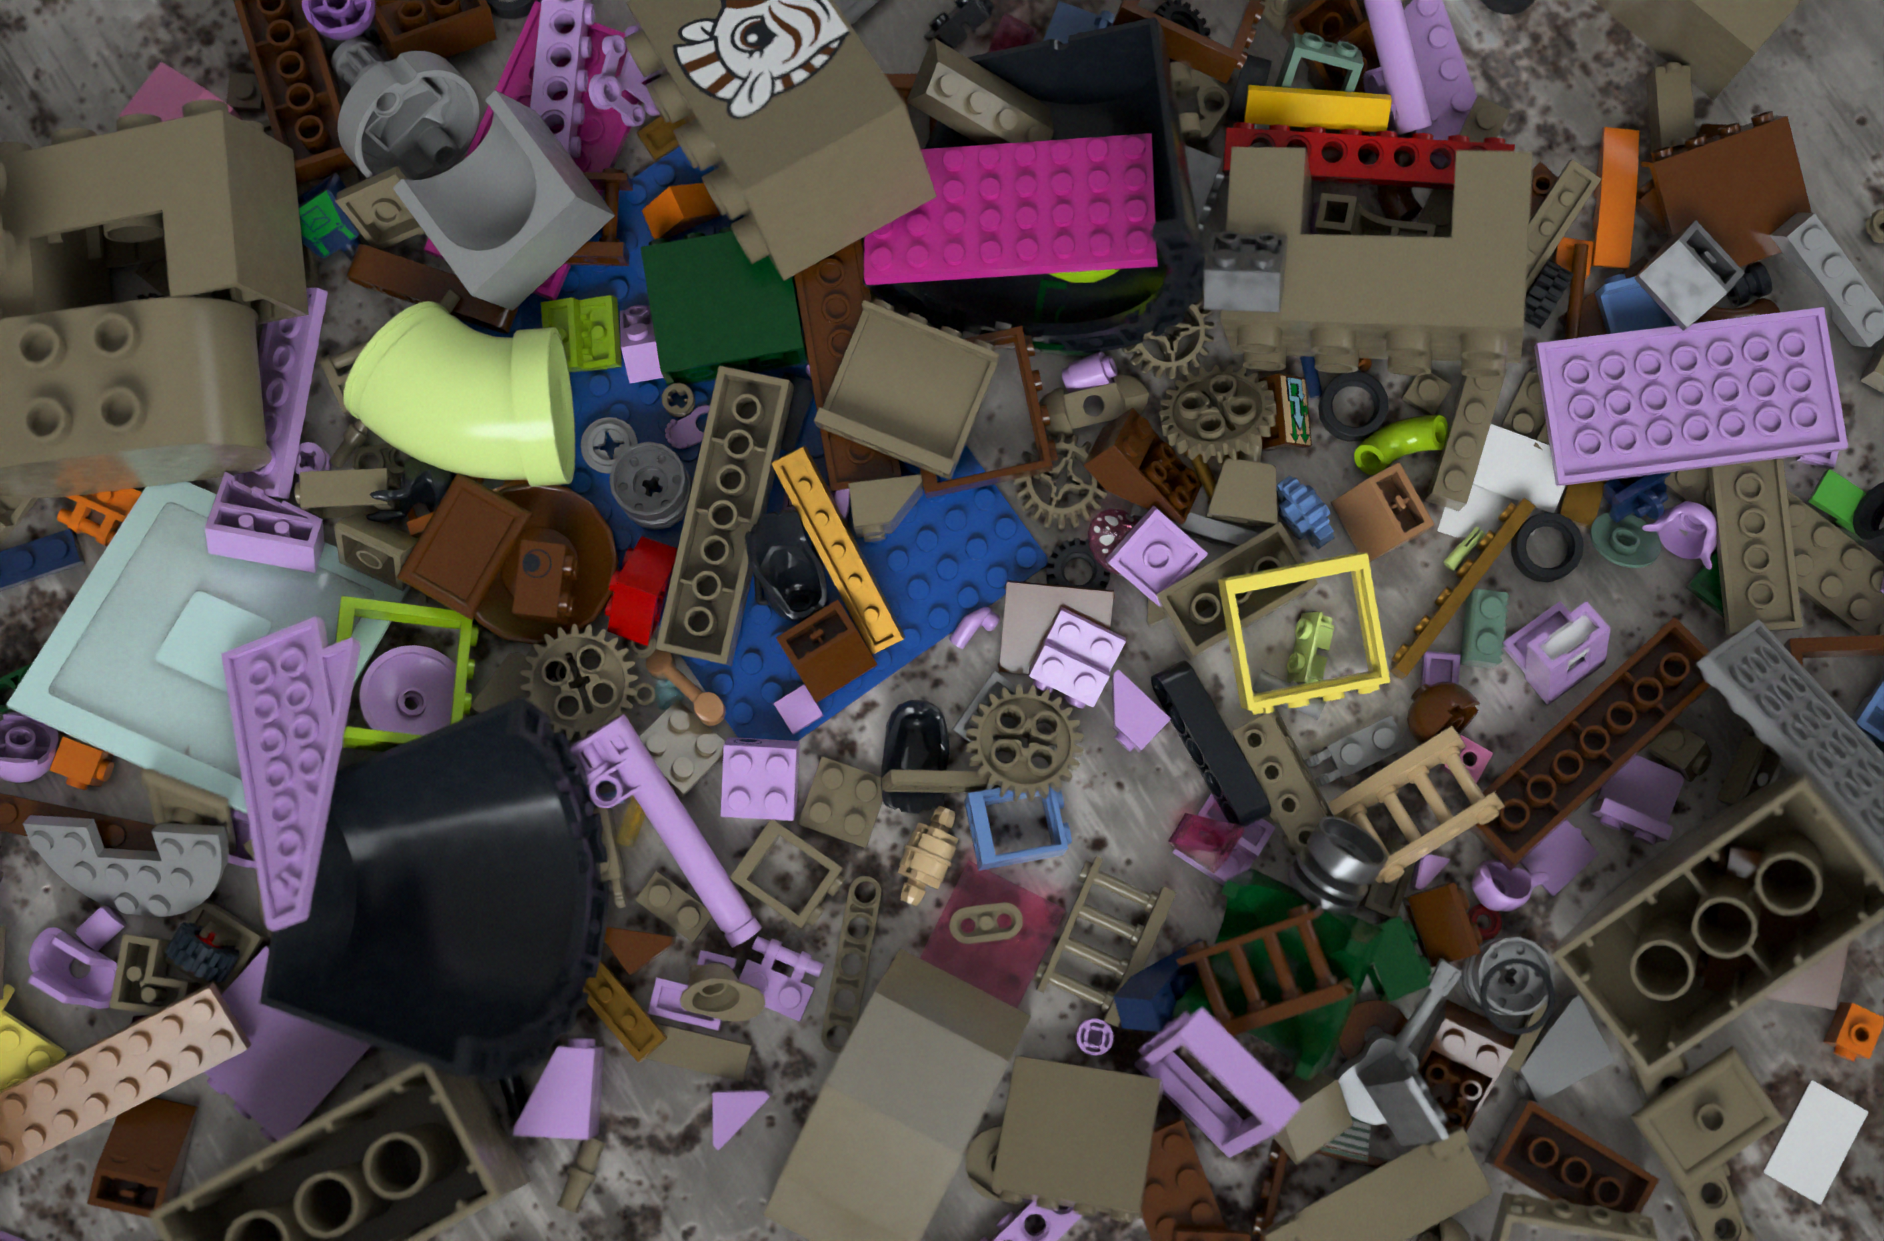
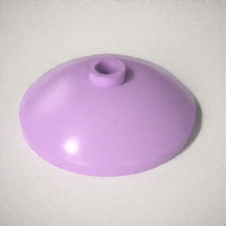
[359,645,469,735]

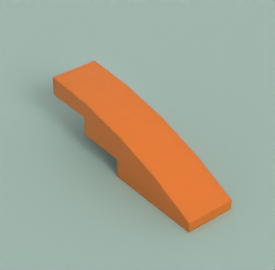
[1591,127,1639,270]

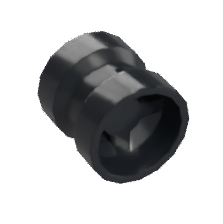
[1726,261,1772,307]

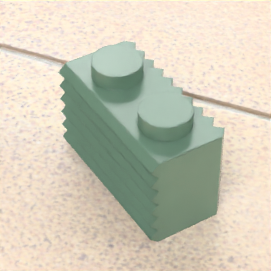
[1460,589,1510,669]

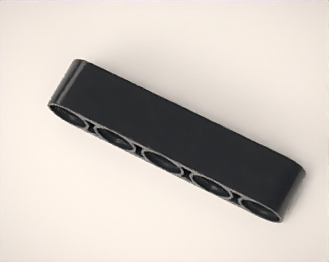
[1151,660,1271,831]

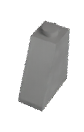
[1513,995,1616,1103]

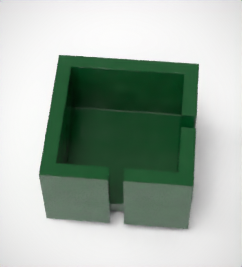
[1367,916,1432,1002]

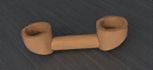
[645,650,726,726]

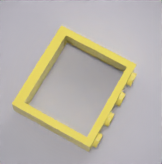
[1218,552,1390,715]

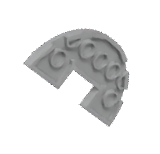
[23,815,229,917]

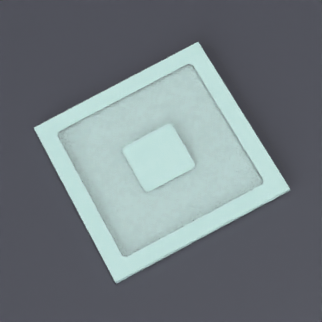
[6,482,411,814]

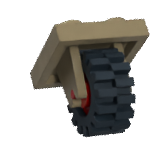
[165,899,266,995]

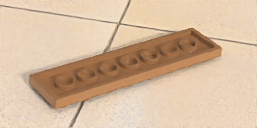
[0,982,251,1174]

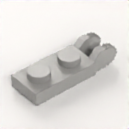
[1304,715,1407,788]

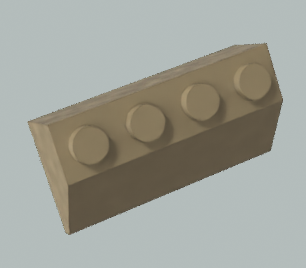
[906,38,1054,145]
[1156,522,1318,661]

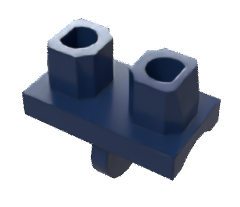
[1603,472,1671,523]

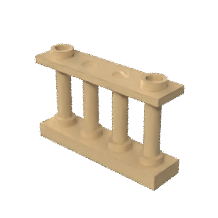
[1327,726,1505,884]

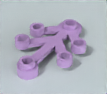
[588,25,660,126]

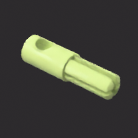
[1443,527,1485,571]

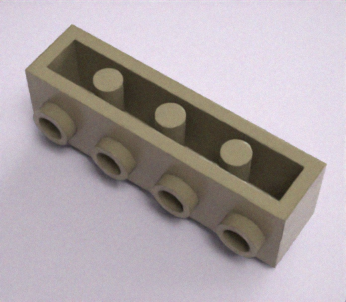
[1232,709,1334,856]

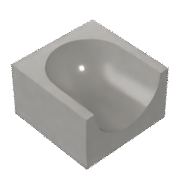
[393,90,615,310]

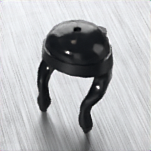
[366,457,456,522]

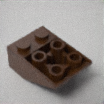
[1083,408,1202,524]
[1416,999,1513,1132]
[87,1097,199,1218]

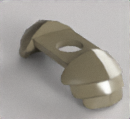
[1039,374,1149,438]

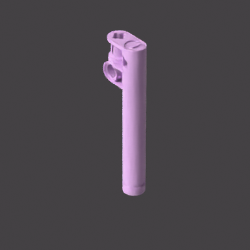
[1363,0,1433,135]
[570,714,762,947]

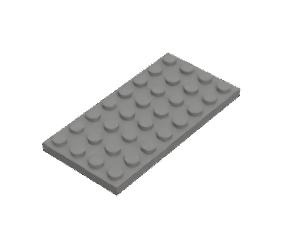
[1696,619,1884,869]

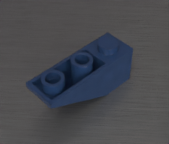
[1113,939,1203,1032]

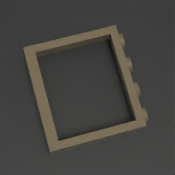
[1490,1192,1658,1241]

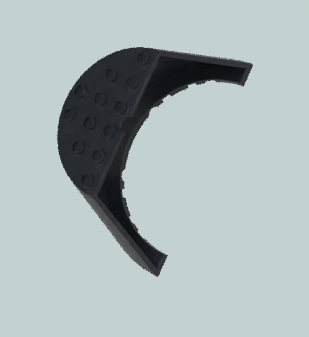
[862,17,1205,354]
[259,697,609,1080]

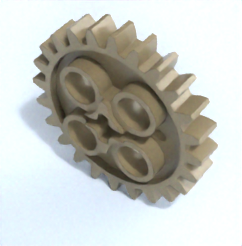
[1159,364,1277,463]
[519,624,638,741]
[965,684,1084,802]

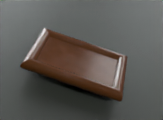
[396,473,533,620]

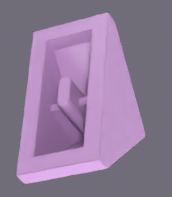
[712,1090,772,1150]

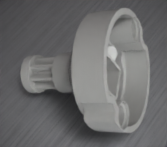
[331,37,479,180]

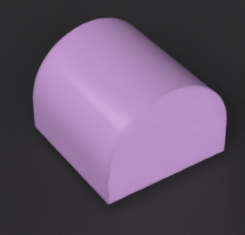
[75,906,126,951]

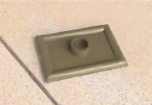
[143,768,237,854]
[1630,1046,1785,1191]

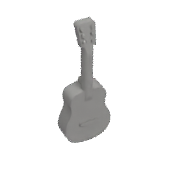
[1334,959,1461,1125]

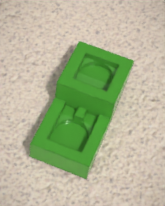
[1808,469,1866,537]

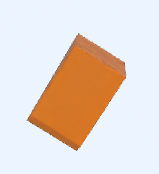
[641,183,720,240]

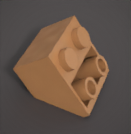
[1331,462,1435,563]

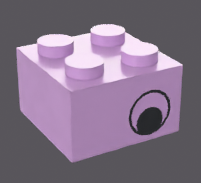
[721,737,800,821]

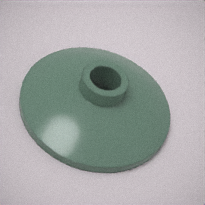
[1590,512,1661,568]

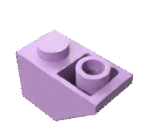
[620,305,663,383]

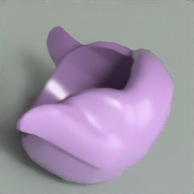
[1642,501,1717,569]
[1472,859,1549,912]

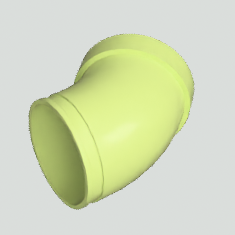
[343,301,576,487]

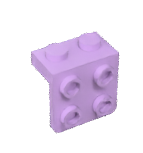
[1590,755,1684,845]

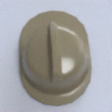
[680,963,765,1022]

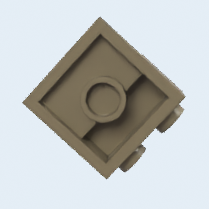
[335,166,426,250]
[1500,371,1549,450]

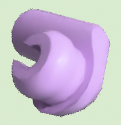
[949,607,1000,649]

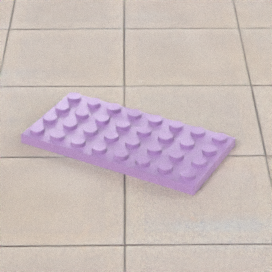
[1534,307,1848,486]

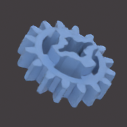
[1276,475,1335,549]

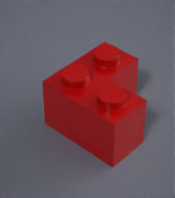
[605,536,678,646]

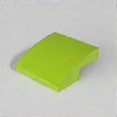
[541,295,622,372]

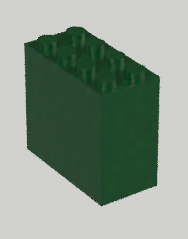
[640,226,808,386]

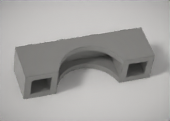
[1770,212,1884,348]

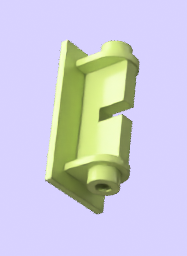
[1286,612,1335,684]

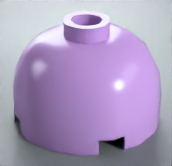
[0,712,59,783]

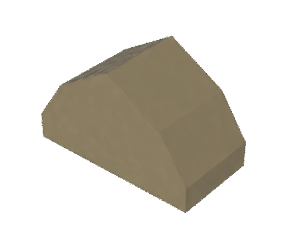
[1552,771,1884,1076]
[763,948,1031,1241]

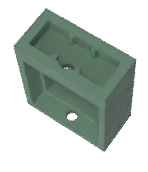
[1275,33,1364,134]

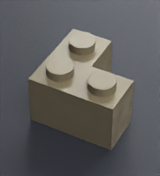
[109,934,200,1014]

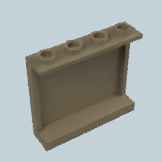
[814,299,1000,480]
[991,1056,1163,1223]

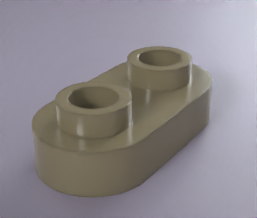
[950,902,1023,944]

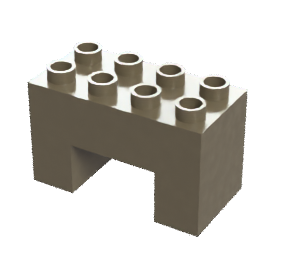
[0,100,309,324]
[1220,147,1533,378]

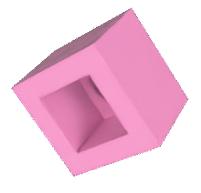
[1439,735,1493,784]

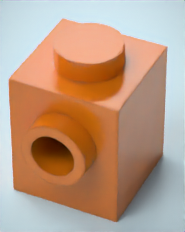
[49,737,114,791]
[1824,1002,1884,1062]

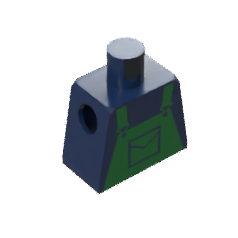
[298,172,364,262]

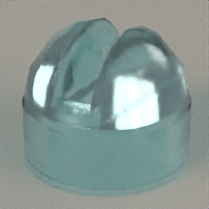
[654,679,685,710]

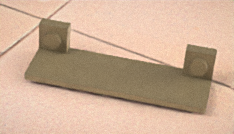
[1260,1125,1492,1241]

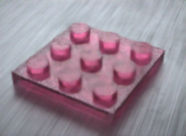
[920,861,1066,1008]

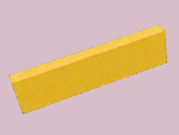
[1244,85,1392,132]

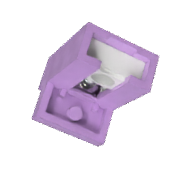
[1502,601,1611,705]

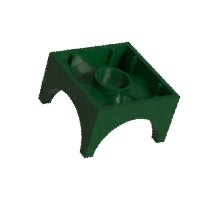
[1172,868,1385,1081]

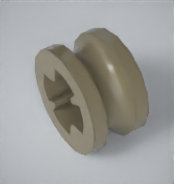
[662,383,695,418]

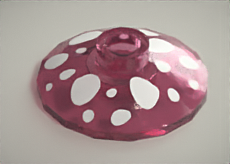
[1088,508,1139,576]

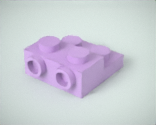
[1029,607,1126,709]

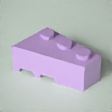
[205,472,325,573]

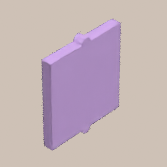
[1520,820,1599,897]

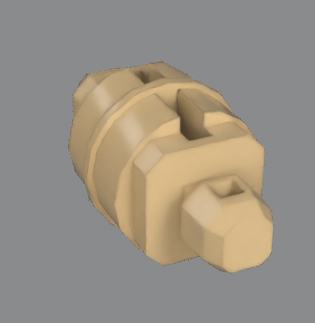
[897,806,958,906]

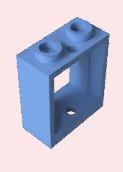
[964,786,1072,871]

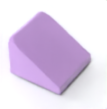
[1410,854,1450,891]

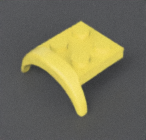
[0,984,67,1090]

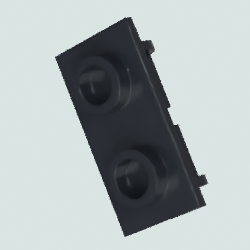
[924,0,995,50]

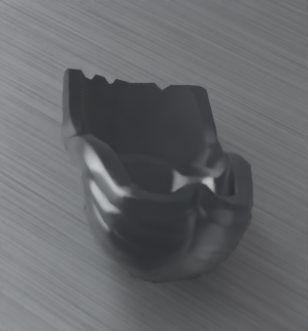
[745,509,827,621]
[881,700,950,814]

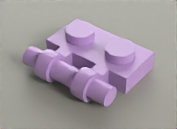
[738,936,824,1022]

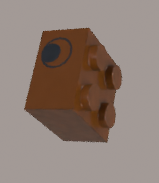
[512,540,580,625]

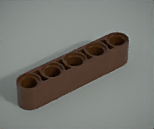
[346,244,519,334]

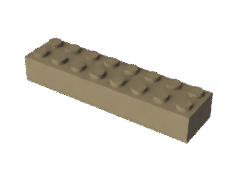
[655,366,794,666]

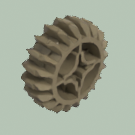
[1122,296,1215,379]
[1013,433,1108,530]

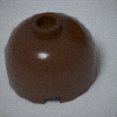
[1407,681,1480,745]

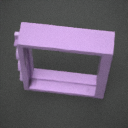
[1134,1007,1302,1158]

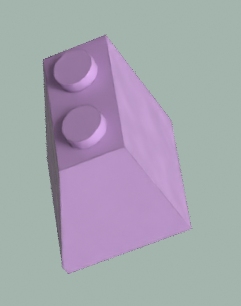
[513,1038,605,1140]

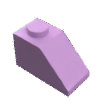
[1112,669,1171,753]

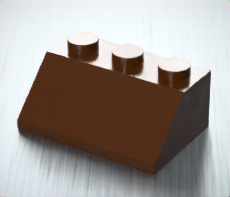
[373,0,497,60]

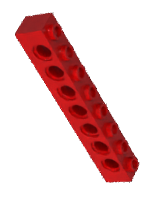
[1222,122,1515,190]

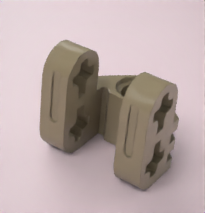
[1170,62,1230,149]

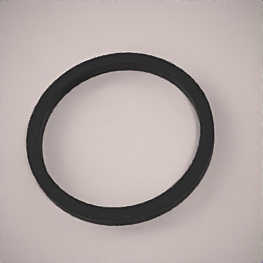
[1480,958,1555,1034]

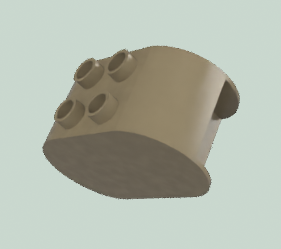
[0,297,272,498]

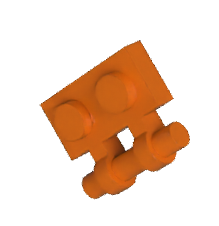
[57,488,142,547]

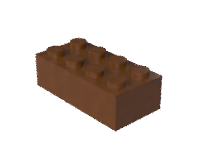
[1484,1098,1660,1241]

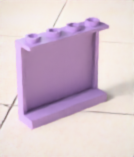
[204,946,376,1144]

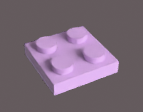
[1105,505,1208,607]

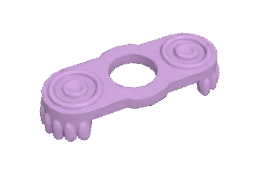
[665,405,710,449]

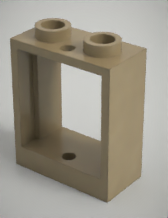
[295,468,401,519]
[730,819,845,929]

